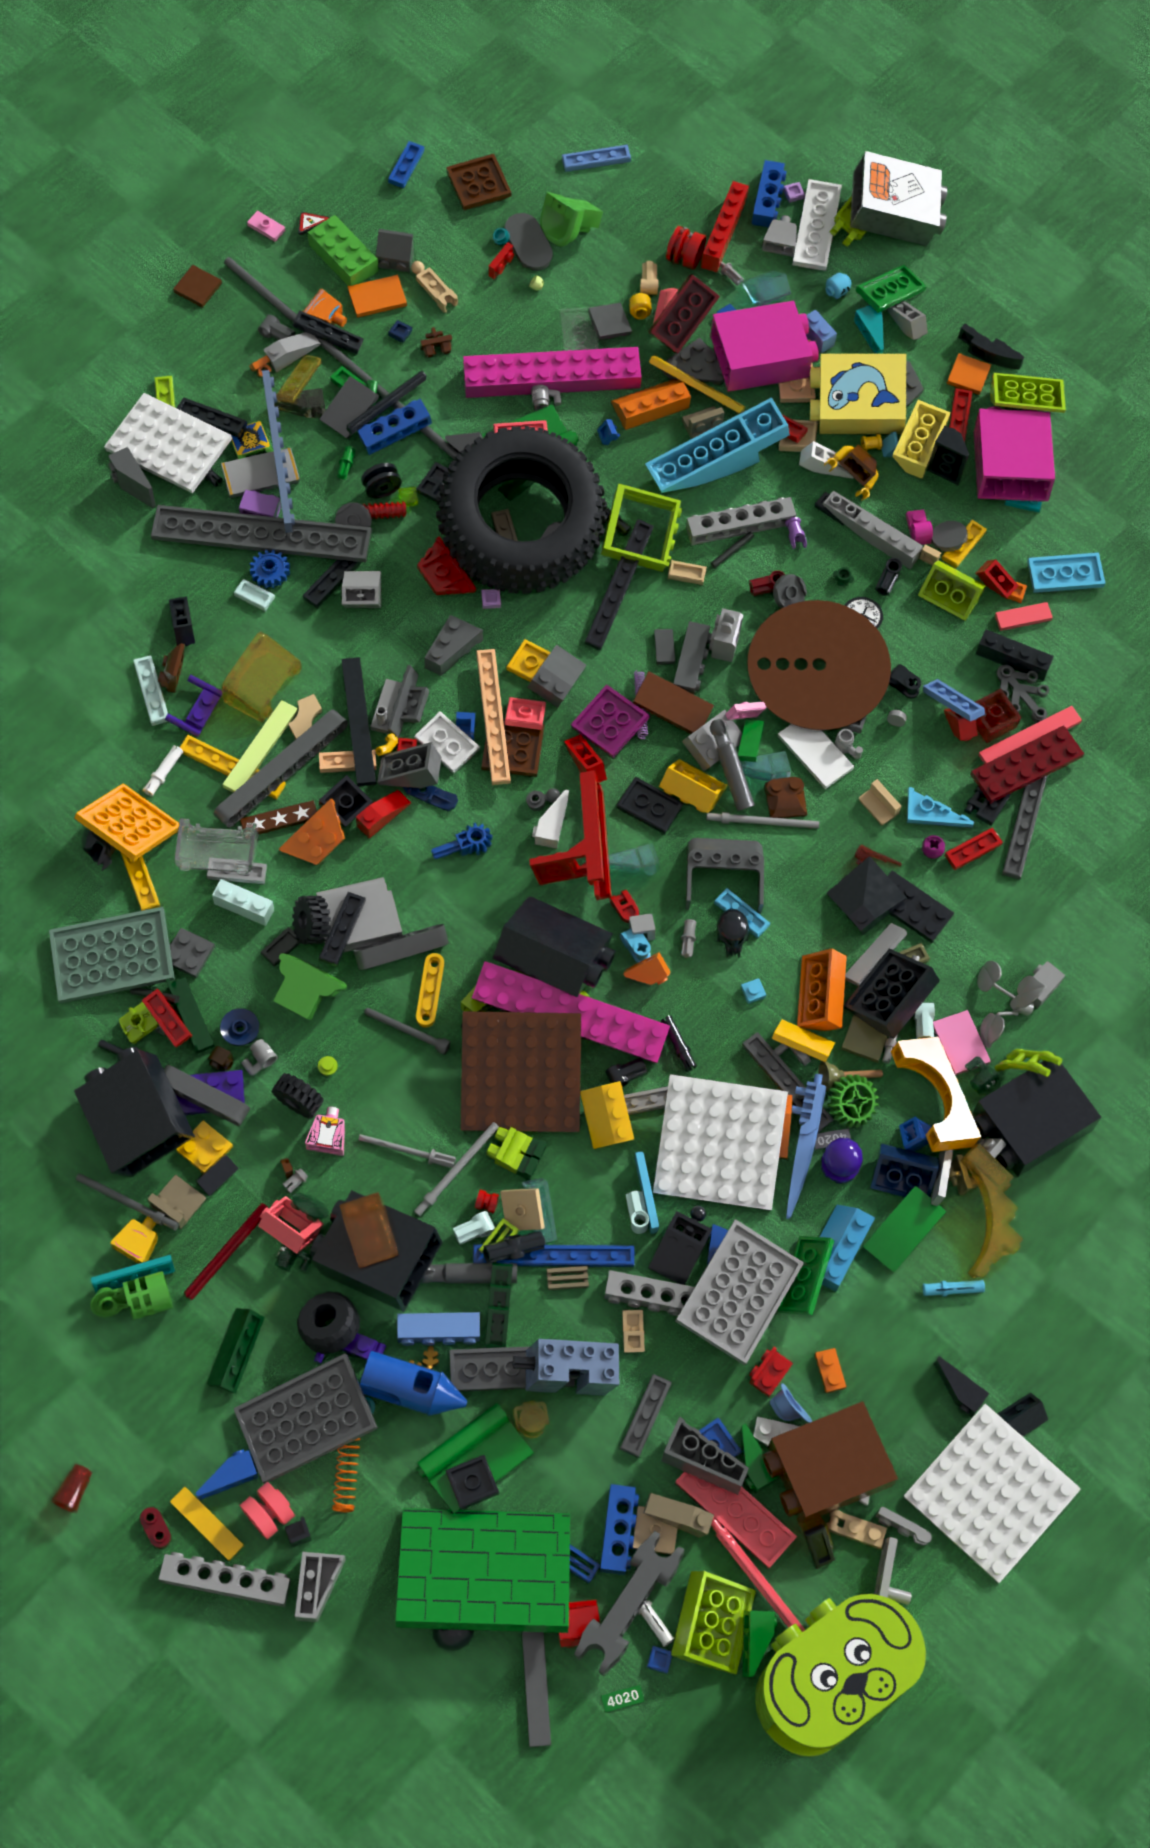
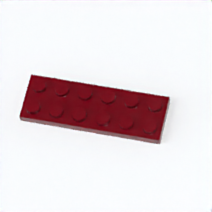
[970,725,1084,803]

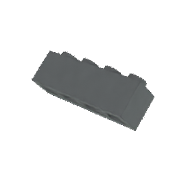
[673,621,712,695]

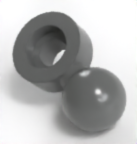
[526,788,561,811]

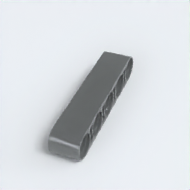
[353,924,449,970]
[164,1065,250,1126]

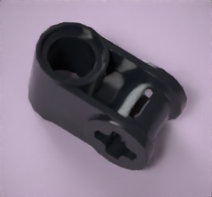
[889,664,921,699]

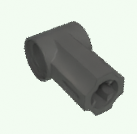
[258,314,295,340]

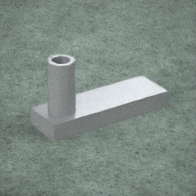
[370,679,402,734]
[874,1537,911,1605]

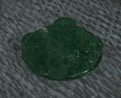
[290,1193,329,1222]

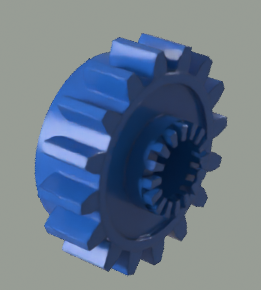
[250,550,290,588]

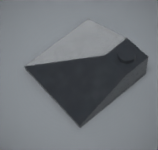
[827,856,907,935]

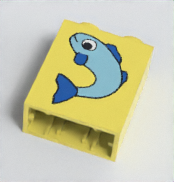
[810,354,906,434]

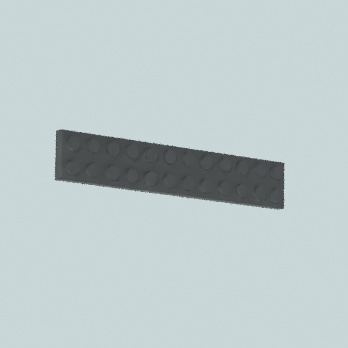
[151,505,372,562]

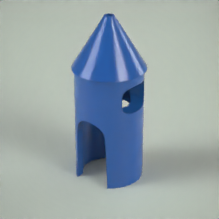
[360,1351,467,1416]

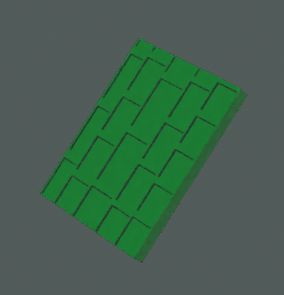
[395,1508,570,1633]

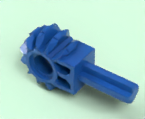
[431,822,492,859]

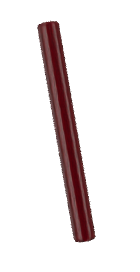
[184,1203,268,1300]

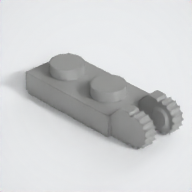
[875,1507,932,1546]

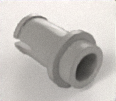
[282,1168,308,1194]

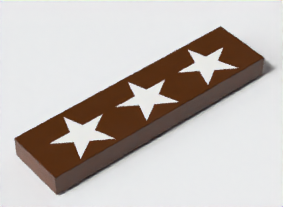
[240,800,317,838]

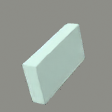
[234,579,275,612]

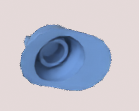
[770,1383,812,1423]

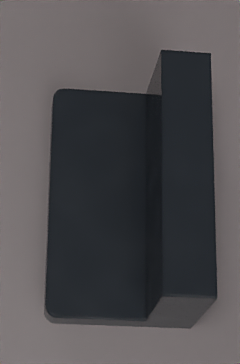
[998,1392,1048,1437]

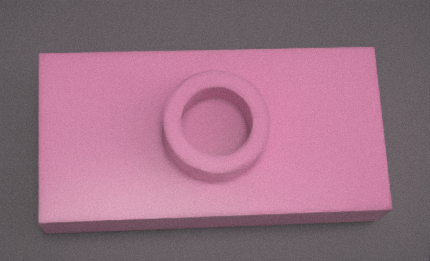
[247,211,285,242]
[725,702,766,720]

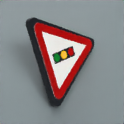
[298,212,330,235]

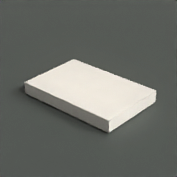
[414,711,480,774]

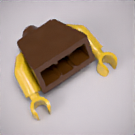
[824,445,879,501]

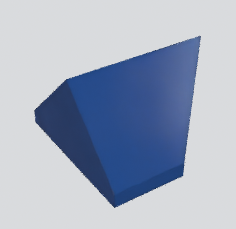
[899,1116,932,1152]

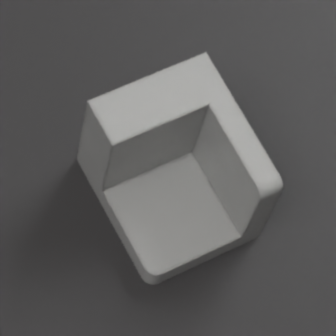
[629,914,655,941]

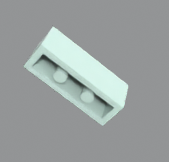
[212,879,274,926]

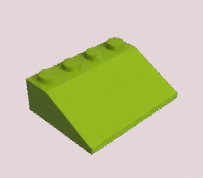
[990,373,1066,413]
[671,1571,756,1674]

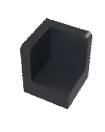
[285,1516,312,1548]

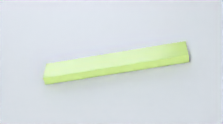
[223,700,298,793]

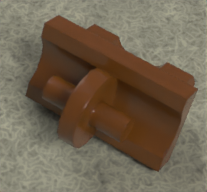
[419,327,452,358]

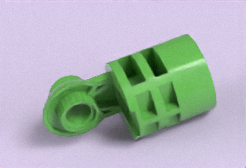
[90,1271,173,1320]

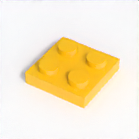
[176,1120,233,1173]

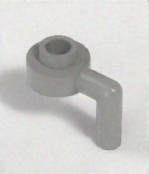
[774,1044,811,1066]

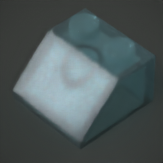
[742,271,791,306]

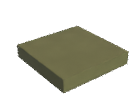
[841,1015,887,1063]

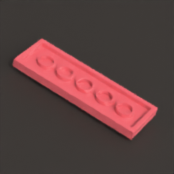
[675,1472,797,1569]

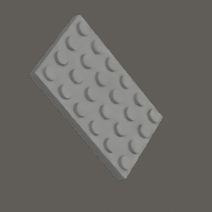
[675,1219,804,1365]

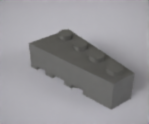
[661,1416,749,1495]

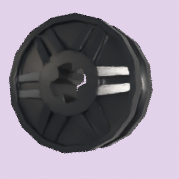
[361,463,402,499]

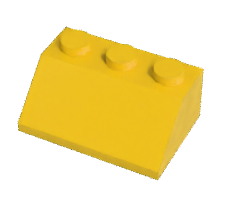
[659,759,728,813]
[580,1081,634,1149]

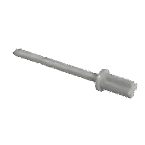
[683,227,744,286]
[359,1134,456,1168]

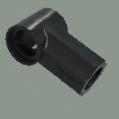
[875,558,902,596]
[605,1058,647,1087]

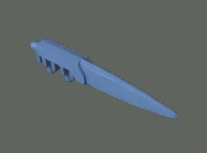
[786,1074,827,1219]

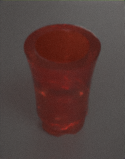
[51,1464,93,1514]

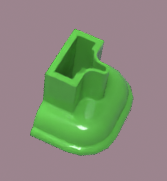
[540,192,603,247]
[273,953,347,1020]

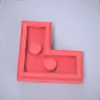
[653,288,678,324]

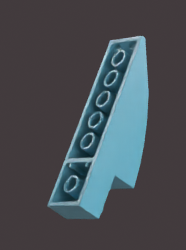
[645,397,790,493]

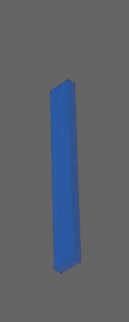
[473,1245,635,1267]

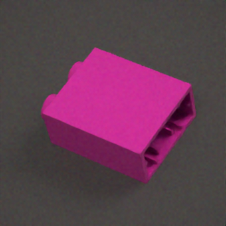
[710,301,819,392]
[974,407,1055,501]

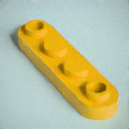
[416,953,444,1028]

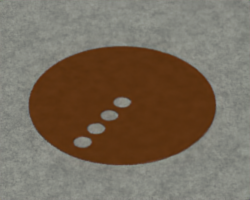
[748,600,891,730]

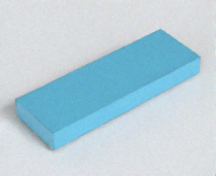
[714,888,770,939]

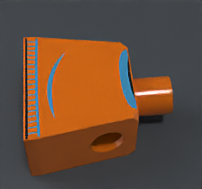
[303,289,347,327]

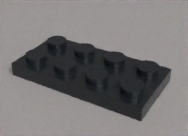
[888,870,954,943]

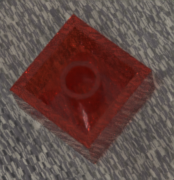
[975,689,1021,743]

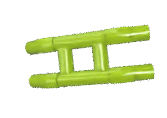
[995,1049,1062,1077]

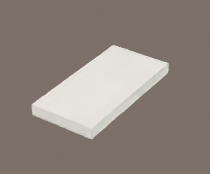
[777,724,854,789]

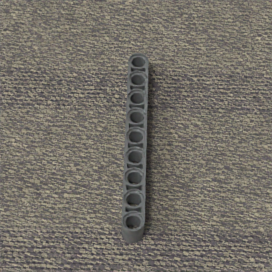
[214,710,348,827]

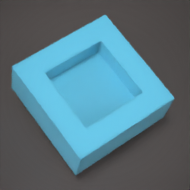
[741,978,766,1004]

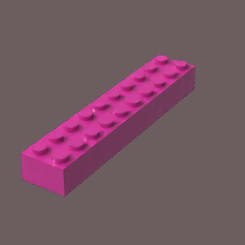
[463,347,641,398]
[472,961,670,1063]

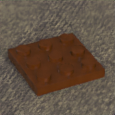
[446,154,512,210]
[481,719,545,777]

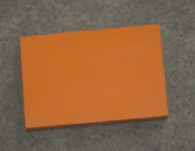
[348,275,407,318]

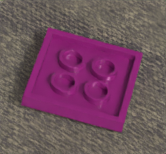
[571,684,649,758]

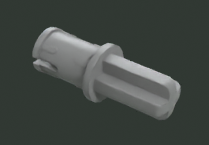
[681,919,697,958]

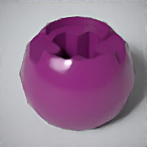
[921,835,945,859]

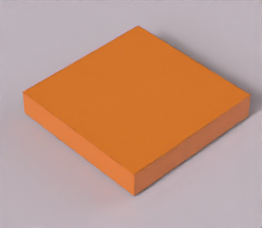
[947,353,991,395]

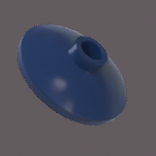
[220,1008,259,1046]

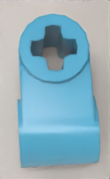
[620,928,651,963]

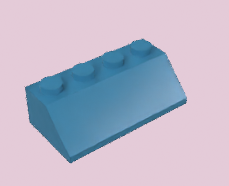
[820,1205,875,1292]

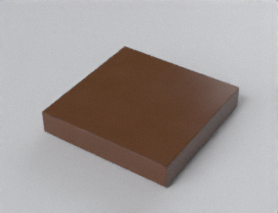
[173,265,222,308]

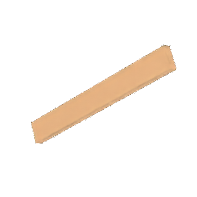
[476,649,511,785]

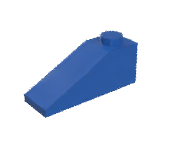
[196,1450,258,1501]

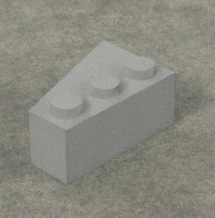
[295,1552,346,1622]

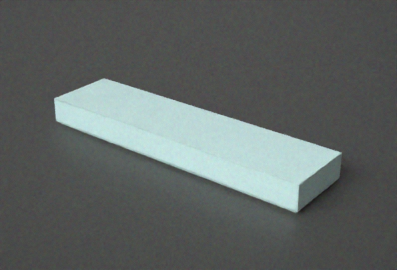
[133,655,168,726]

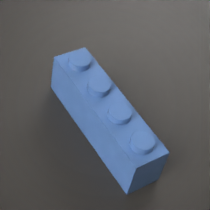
[397,1312,480,1346]

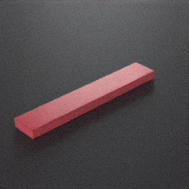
[978,706,1082,764]

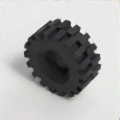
[292,896,331,944]
[271,1073,324,1118]

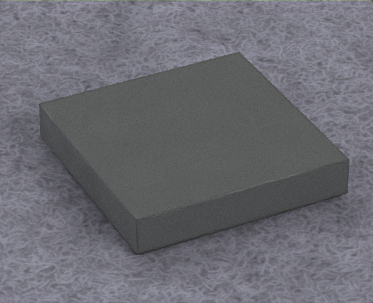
[588,303,632,340]

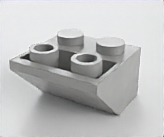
[342,571,381,608]

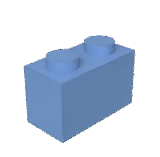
[806,310,837,354]

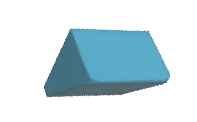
[882,432,898,457]

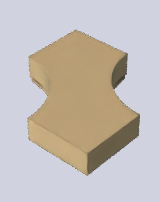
[288,694,322,739]

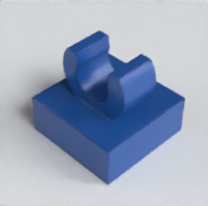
[597,419,620,445]

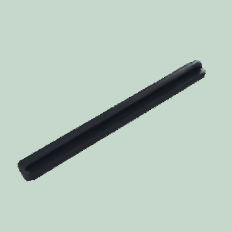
[346,371,427,434]

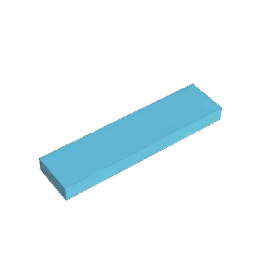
[634,1152,659,1234]

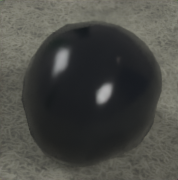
[81,828,116,871]
[716,909,749,958]
[432,1629,474,1651]

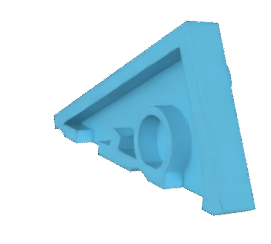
[907,787,974,828]

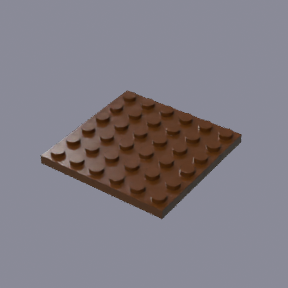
[461,1011,581,1132]

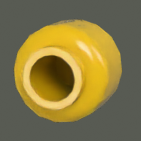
[629,293,652,319]

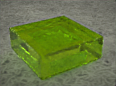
[398,487,418,506]

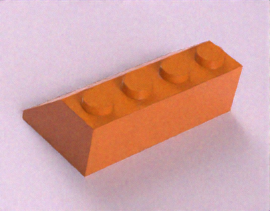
[611,379,691,430]
[797,948,847,1031]

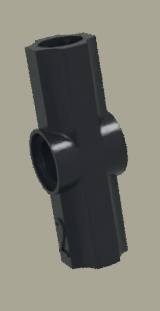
[483,1231,546,1263]

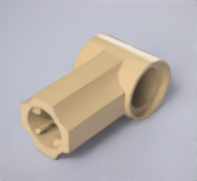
[640,261,658,295]

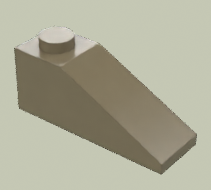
[643,1493,714,1538]

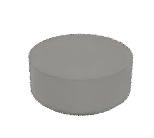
[887,710,907,727]

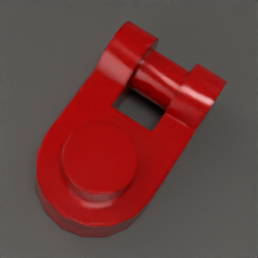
[609,889,639,923]

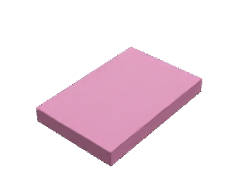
[933,1010,991,1076]

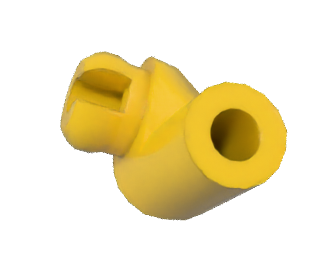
[375,733,398,756]

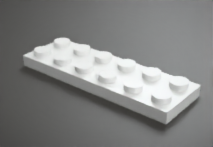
[792,179,842,271]

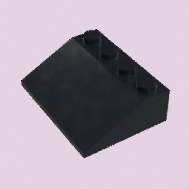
[843,948,940,1039]

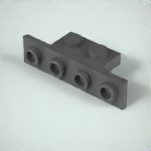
[387,665,430,738]

